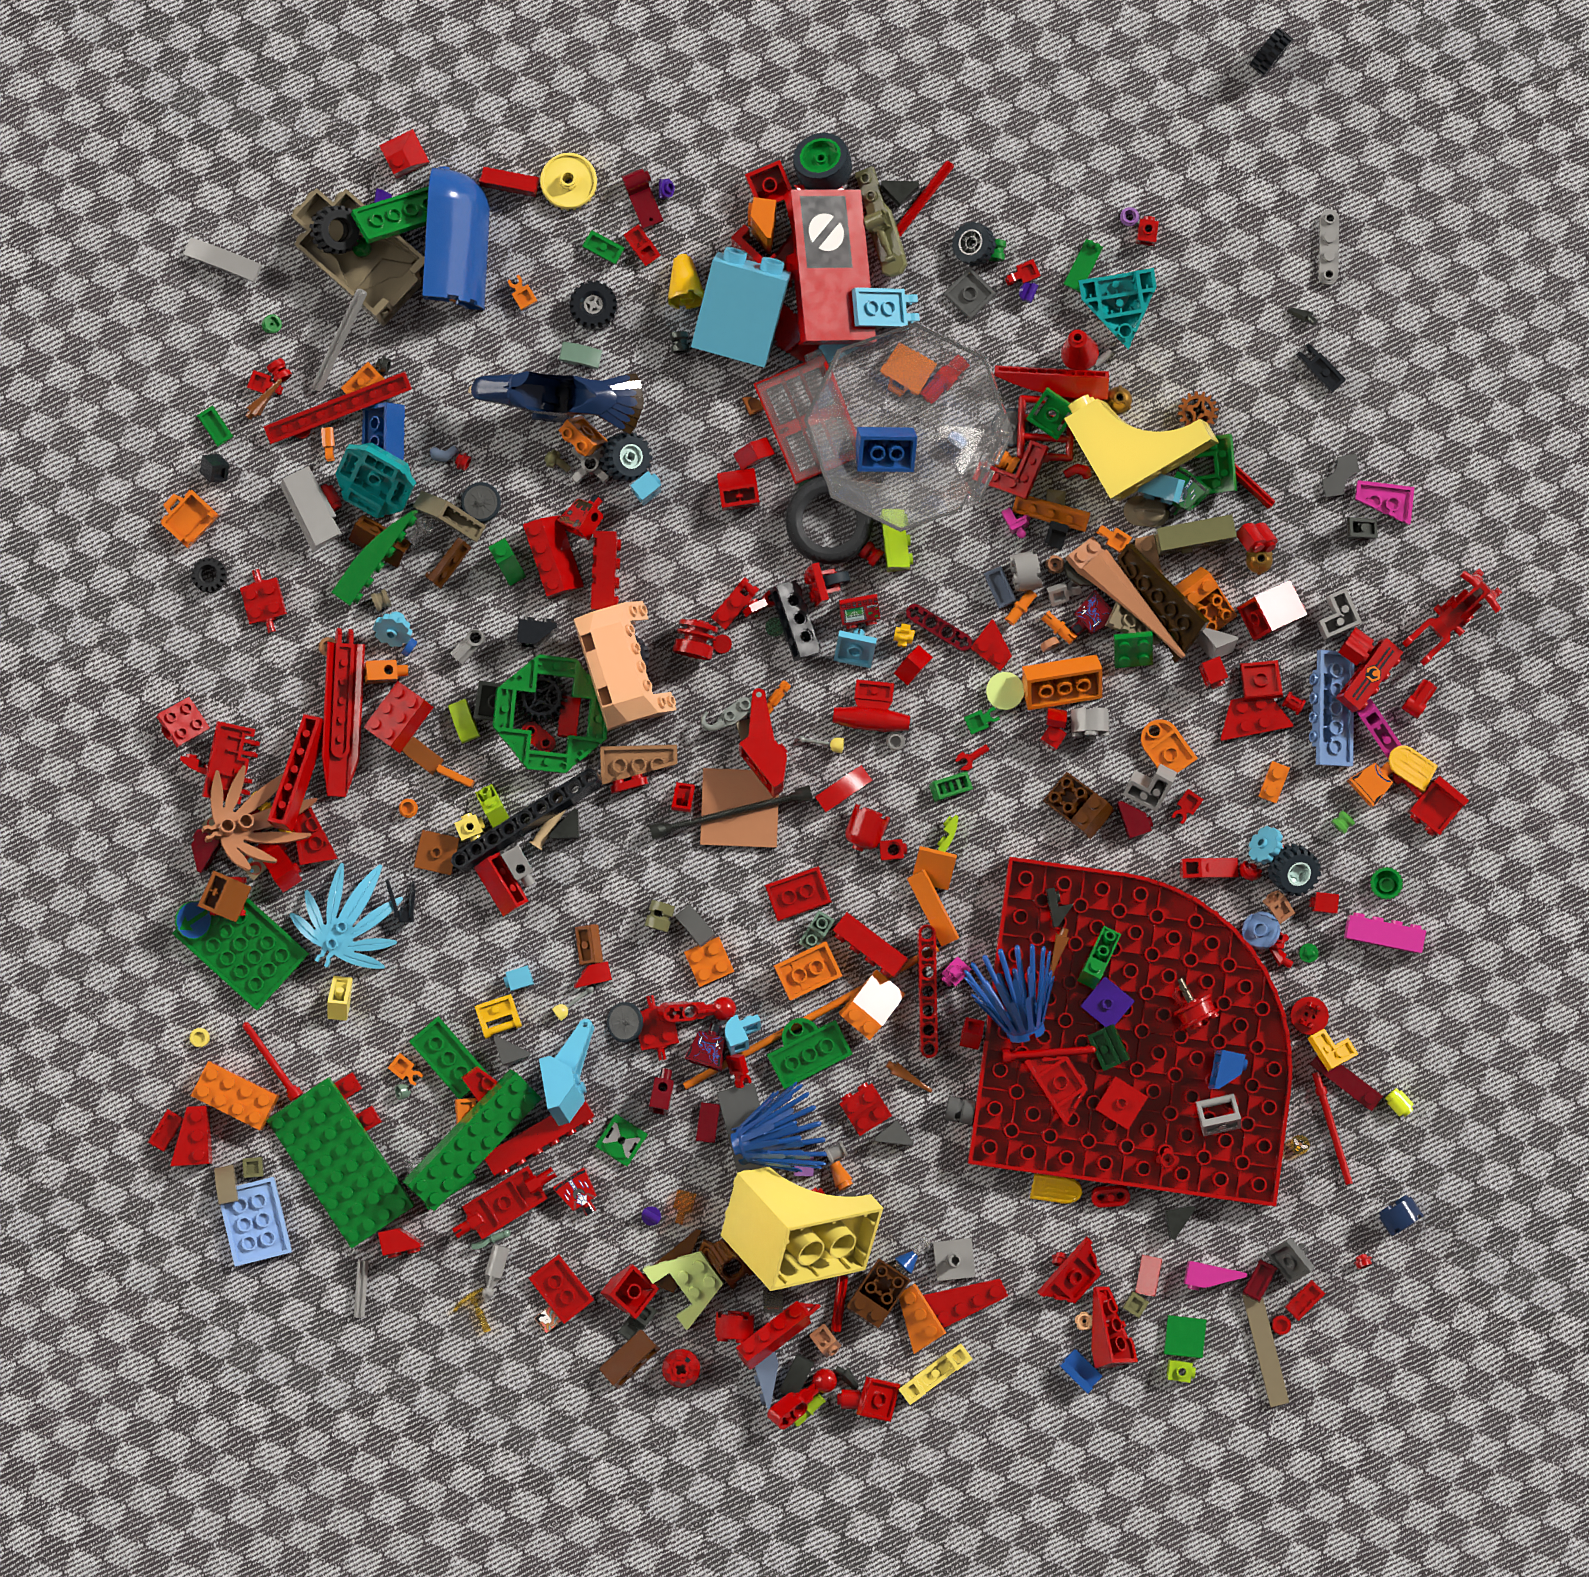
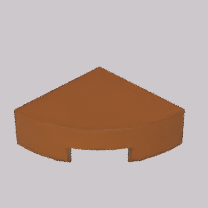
[742,397,764,416]

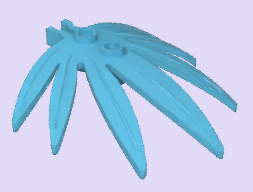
[290,863,403,969]

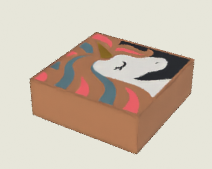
[535,1306,561,1333]

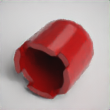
[845,803,891,852]

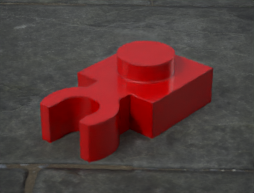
[1171,789,1204,824]

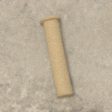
[529,796,566,851]

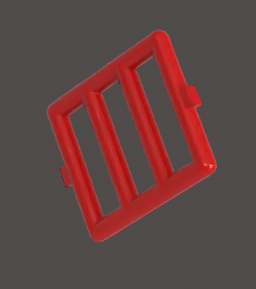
[1017,395,1075,463]

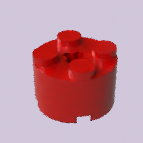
[715,1311,755,1343]

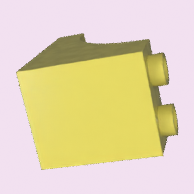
[1064,394,1219,501]
[721,1167,883,1291]

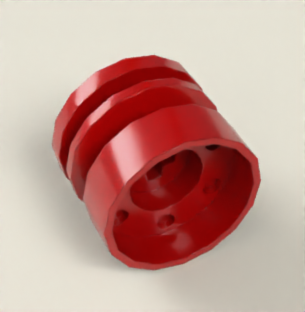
[673,619,718,661]

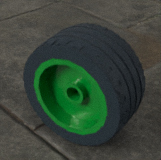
[793,132,852,190]

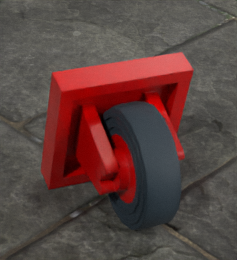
[804,562,850,607]

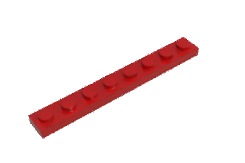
[263,371,412,444]

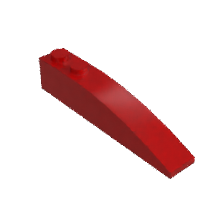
[994,365,1109,401]

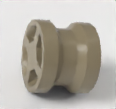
[371,589,392,612]

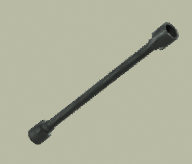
[649,785,813,840]

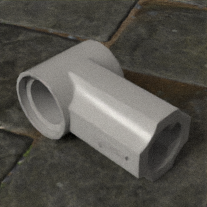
[450,629,486,665]

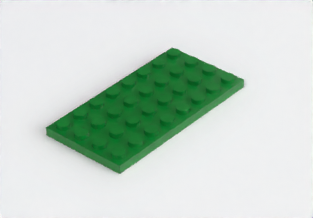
[267,1077,415,1249]

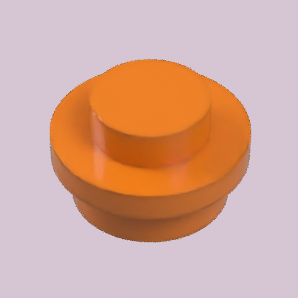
[399,799,418,818]

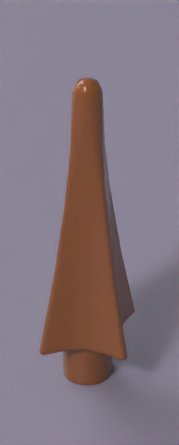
[245,379,282,420]
[1049,927,1069,978]
[885,1060,933,1093]

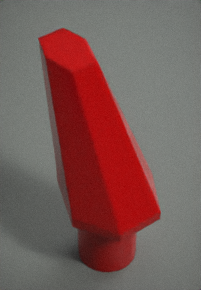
[1269,947,1293,968]

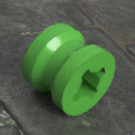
[1331,810,1355,835]

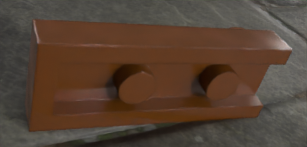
[425,537,471,589]

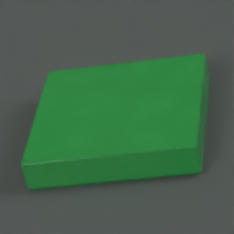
[1164,1315,1207,1358]

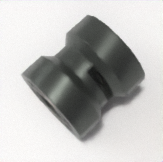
[669,331,690,354]

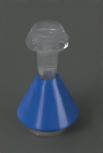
[894,1236,932,1276]

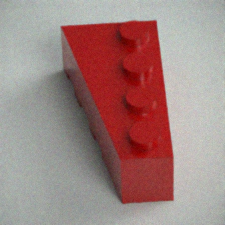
[591,530,621,612]

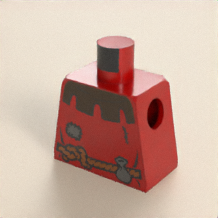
[557,495,603,541]

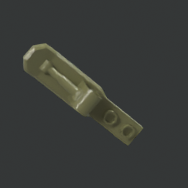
[855,166,908,278]

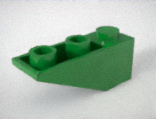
[1077,926,1121,989]

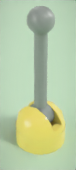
[798,736,844,753]
[552,985,594,1021]

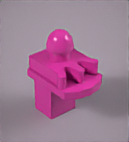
[1001,507,1031,539]

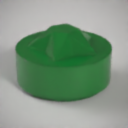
[352,237,371,258]
[262,314,282,334]
[1299,943,1319,963]

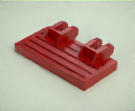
[202,721,260,804]

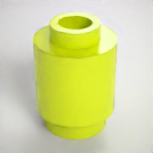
[1385,1088,1413,1117]

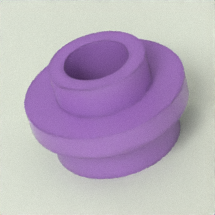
[1120,207,1139,226]

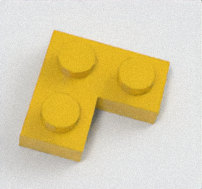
[1307,1029,1358,1071]

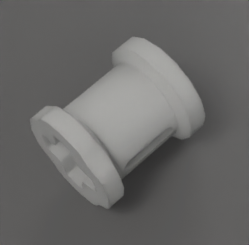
[824,1140,849,1164]

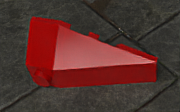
[1091,1287,1138,1368]

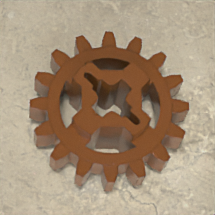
[1177,391,1219,427]

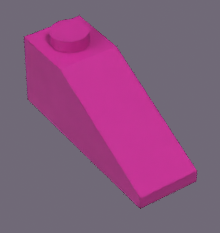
[1357,698,1402,760]
[1183,1260,1247,1291]

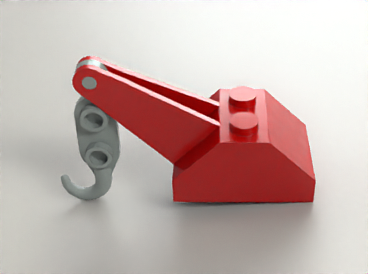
[701,688,788,798]

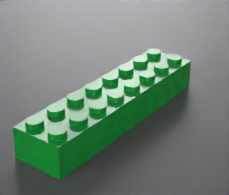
[402,1069,542,1211]

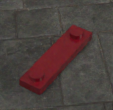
[1309,1055,1383,1112]

